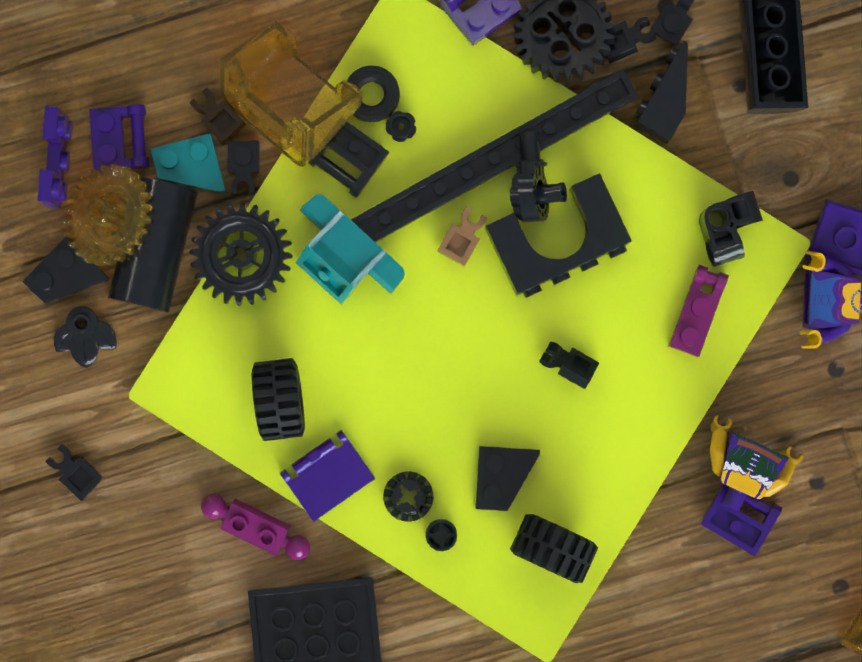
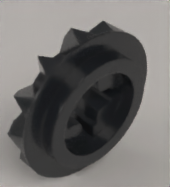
[383,471,433,522]

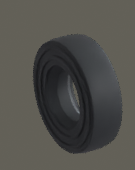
[344,66,400,122]

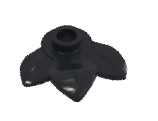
[54,306,117,368]

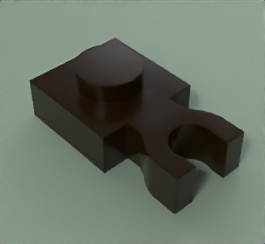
[190,87,246,145]

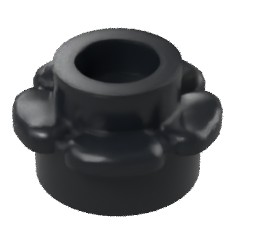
[386,111,416,142]

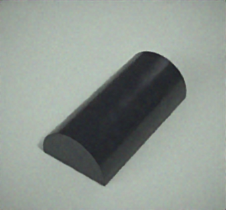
[739,0,808,114]
[108,177,198,313]

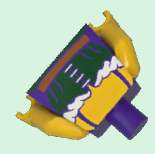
[710,415,804,511]

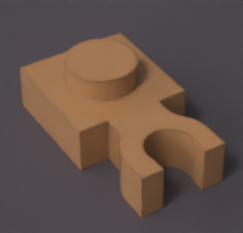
[437,206,487,267]

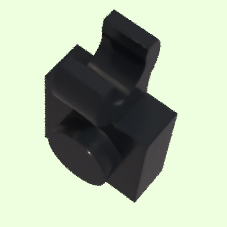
[650,0,694,47]
[539,341,599,389]

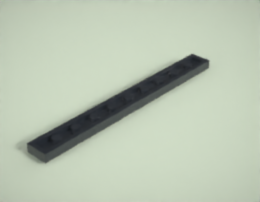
[351,69,638,243]

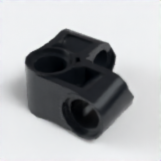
[699,191,763,267]

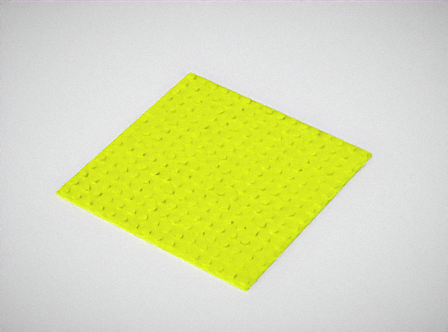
[129,0,811,662]

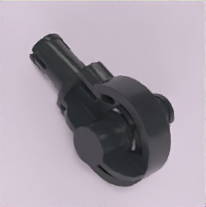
[510,131,567,222]

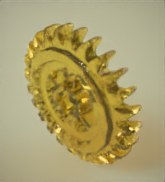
[62,164,152,266]

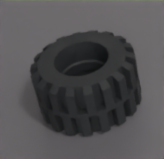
[251,358,305,441]
[510,514,598,583]

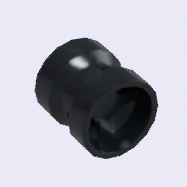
[426,519,457,552]

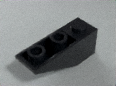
[634,41,688,144]

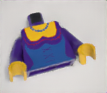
[800,251,862,349]

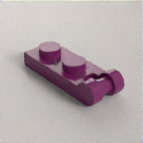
[668,264,729,357]

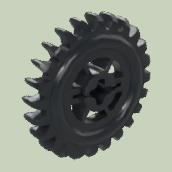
[189,203,293,306]

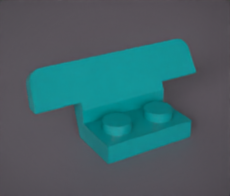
[295,195,405,304]

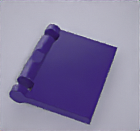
[280,430,375,522]

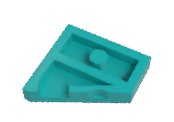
[151,133,226,193]

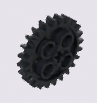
[514,0,615,83]

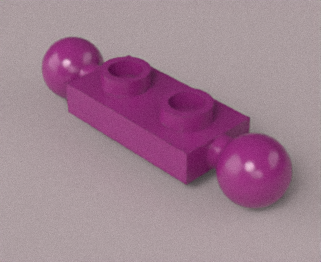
[201,494,310,560]

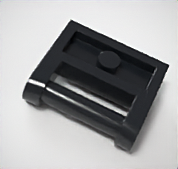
[306,115,389,198]

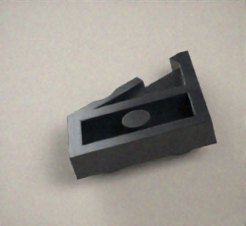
[23,237,110,304]
[476,446,540,511]

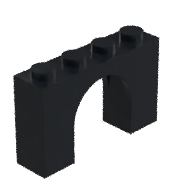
[485,173,632,298]

